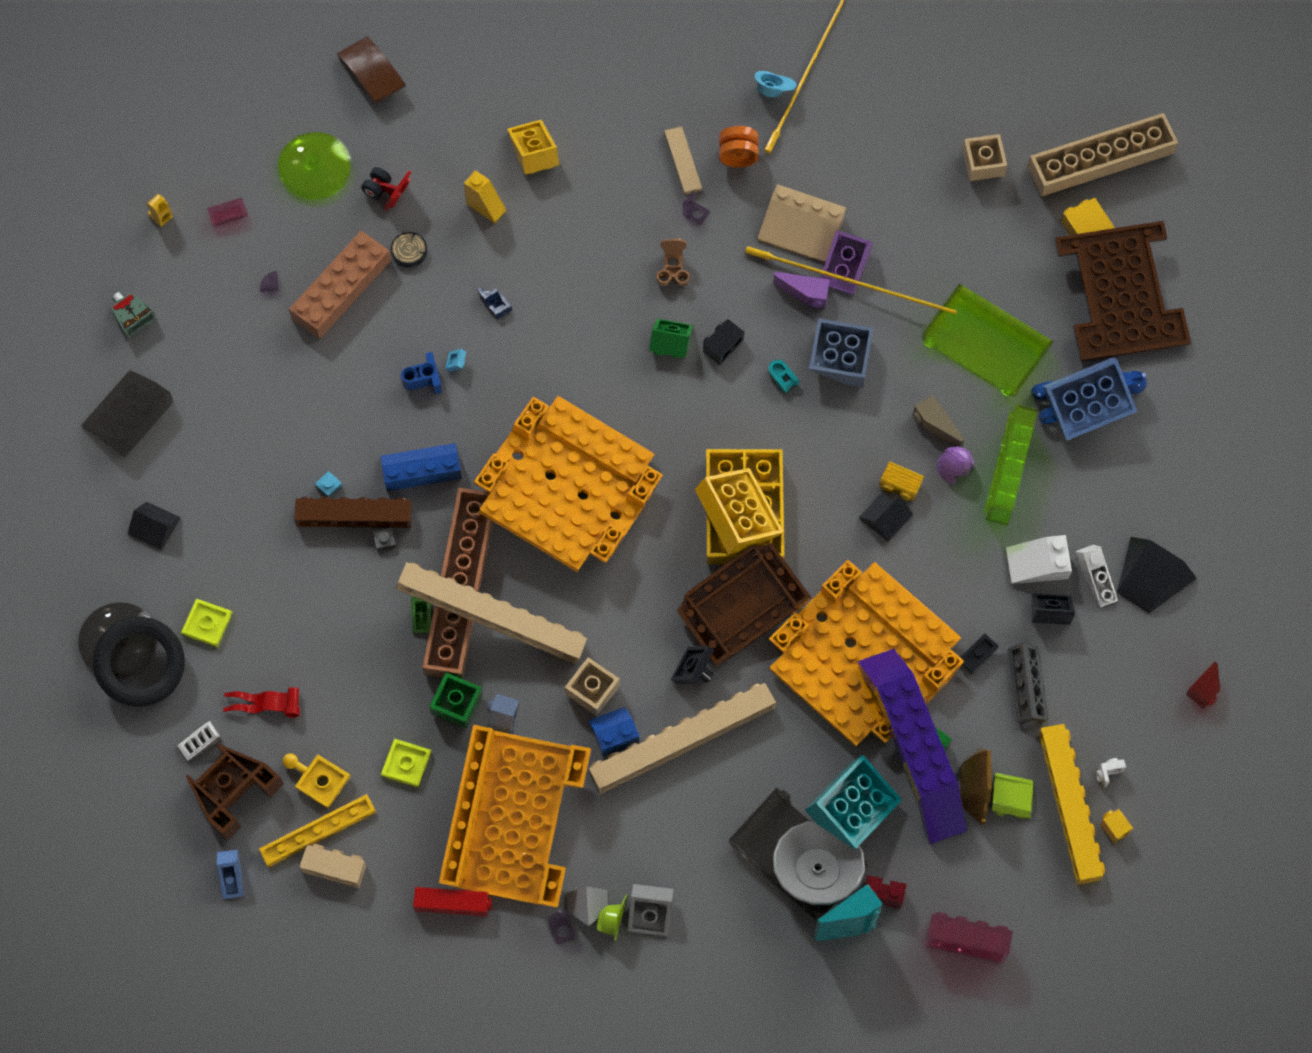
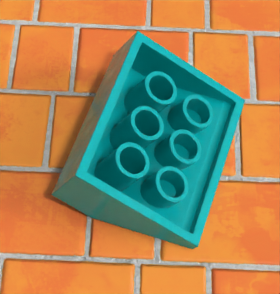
[805,755,902,849]
[813,884,883,942]

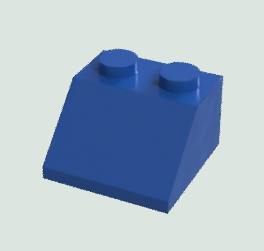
[588,707,639,757]

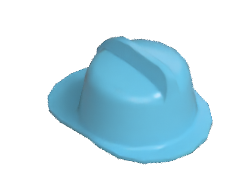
[754,71,796,98]

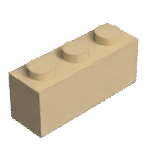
[299,844,366,888]

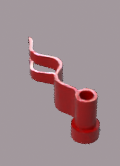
[223,687,300,718]

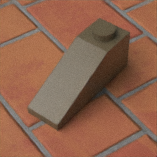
[913,395,964,447]

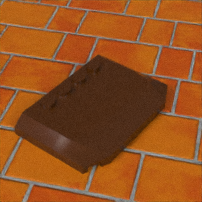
[677,543,812,666]

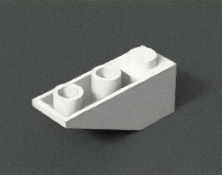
[1076,545,1118,607]

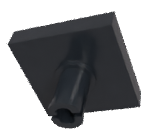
[671,646,714,684]

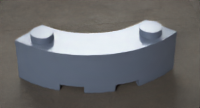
[487,694,519,734]

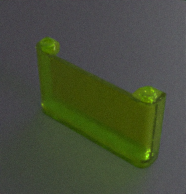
[922,283,1054,397]

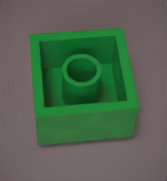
[429,673,483,729]

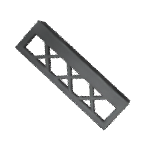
[1008,643,1048,724]

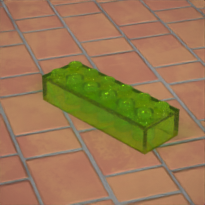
[983,404,1038,526]

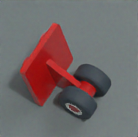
[361,167,412,211]

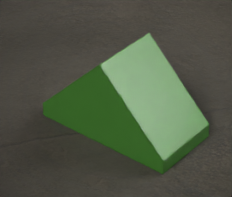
[411,596,432,633]

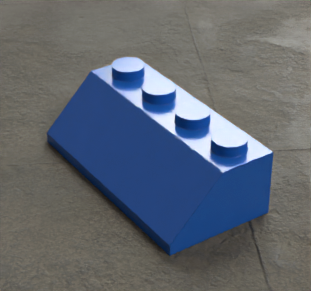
[381,443,462,492]

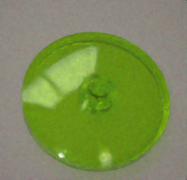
[278,132,351,200]

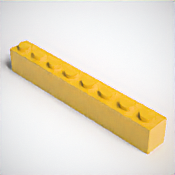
[1039,724,1105,885]

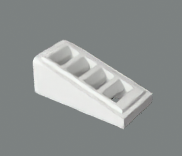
[177,721,222,762]

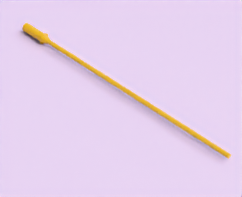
[764,0,845,154]
[745,246,957,314]

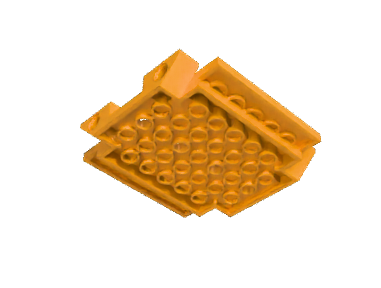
[474,396,663,573]
[769,560,964,747]

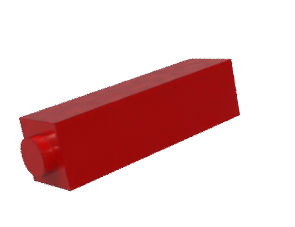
[413,887,492,916]

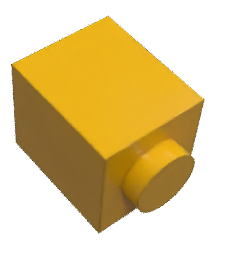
[1100,809,1133,844]

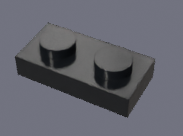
[960,633,999,674]

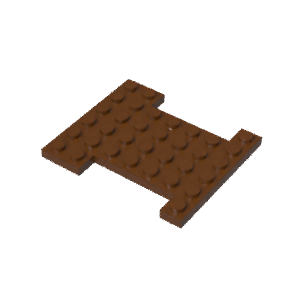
[1054,221,1191,362]

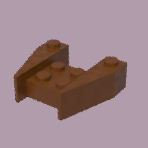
[186,744,284,841]

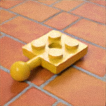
[282,753,351,809]

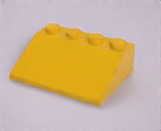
[695,468,784,555]

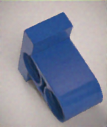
[401,352,442,394]

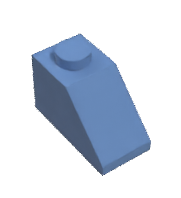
[216,849,243,899]

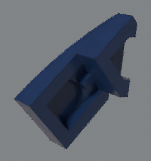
[477,288,512,319]

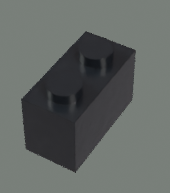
[703,318,745,365]

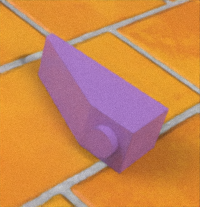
[773,272,829,308]

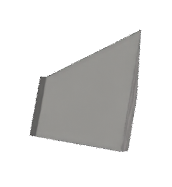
[567,886,608,926]

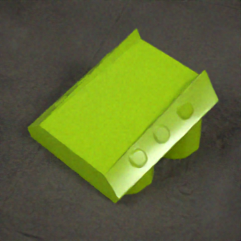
[991,772,1033,819]

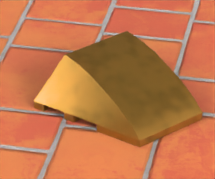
[960,748,992,825]

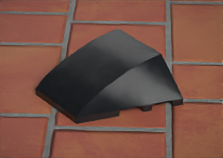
[1117,537,1197,613]

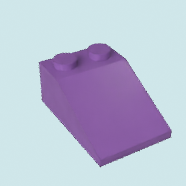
[820,230,874,295]

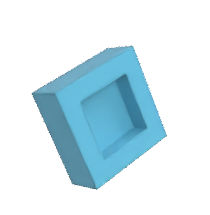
[445,349,466,372]
[315,471,342,497]

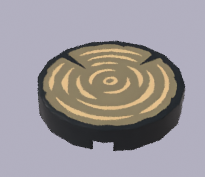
[390,232,428,267]

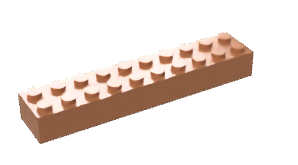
[422,488,494,679]

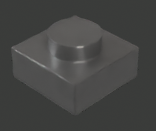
[373,527,396,551]

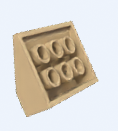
[757,184,846,263]

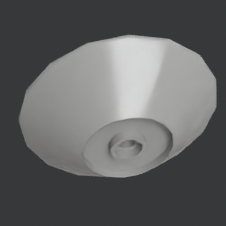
[773,821,865,905]

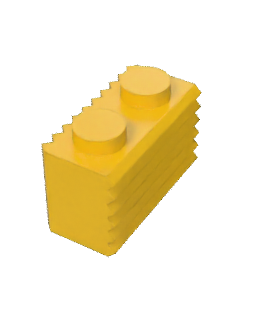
[879,461,924,501]

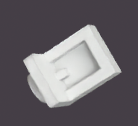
[1096,758,1126,787]

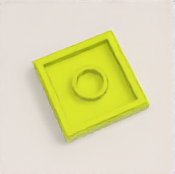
[181,599,233,648]
[381,739,432,788]

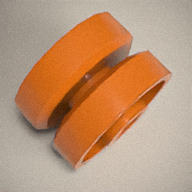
[719,126,759,168]

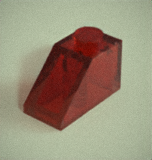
[1186,662,1220,709]

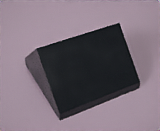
[859,491,913,542]
[128,502,180,550]
[1032,593,1075,625]

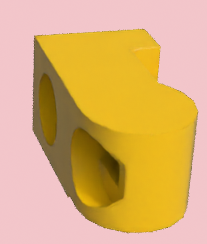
[147,194,173,227]

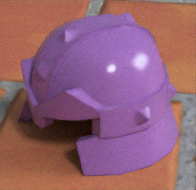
[937,446,975,484]

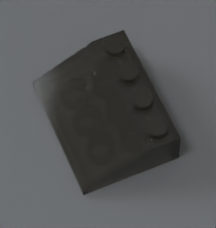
[81,370,174,457]

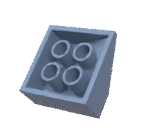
[809,318,874,388]

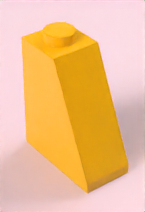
[464,170,506,224]

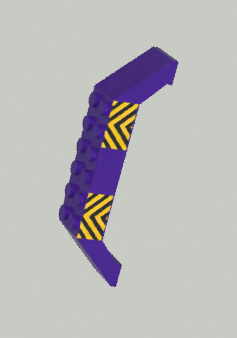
[857,649,967,845]

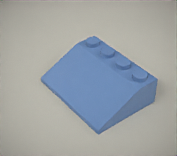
[1042,358,1137,440]

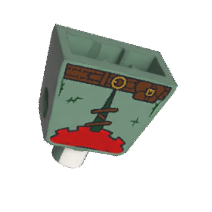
[111,292,156,339]

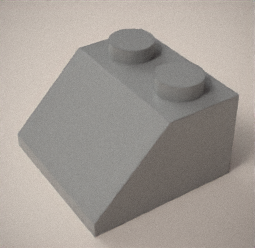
[628,884,673,936]

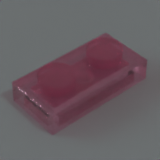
[207,197,248,227]

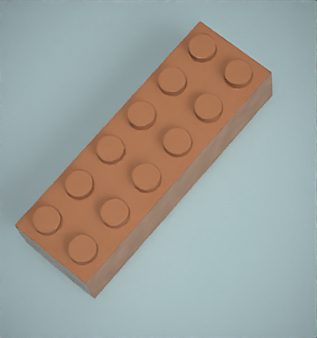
[289,231,391,339]

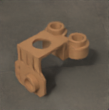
[656,238,690,286]

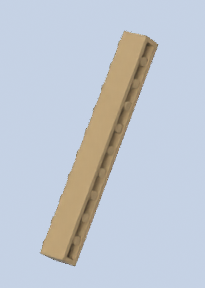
[395,562,587,664]
[589,683,776,794]

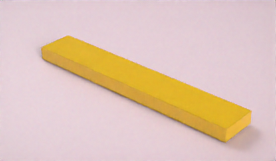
[259,794,376,868]

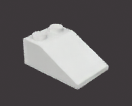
[1006,535,1072,584]

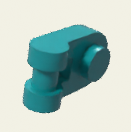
[768,360,800,394]

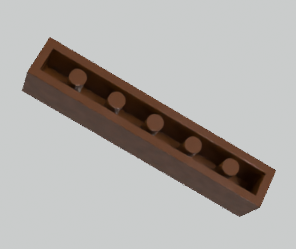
[294,496,412,528]

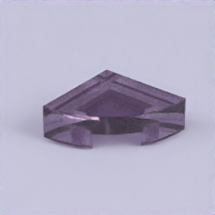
[260,271,279,292]

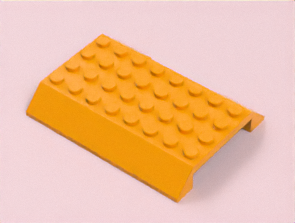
[439,725,591,908]

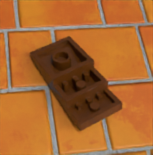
[337,36,406,104]

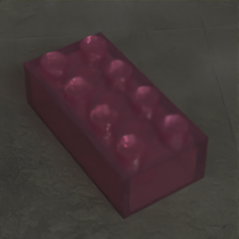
[924,912,1013,964]

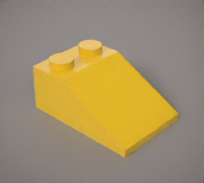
[507,120,559,175]

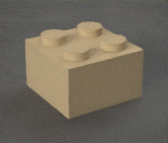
[962,134,1008,181]
[565,657,620,716]

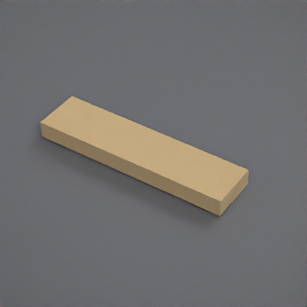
[664,126,702,195]

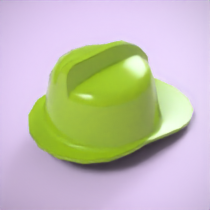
[597,894,629,942]

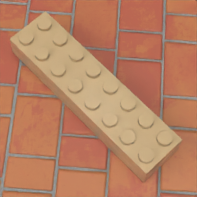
[1027,113,1179,197]

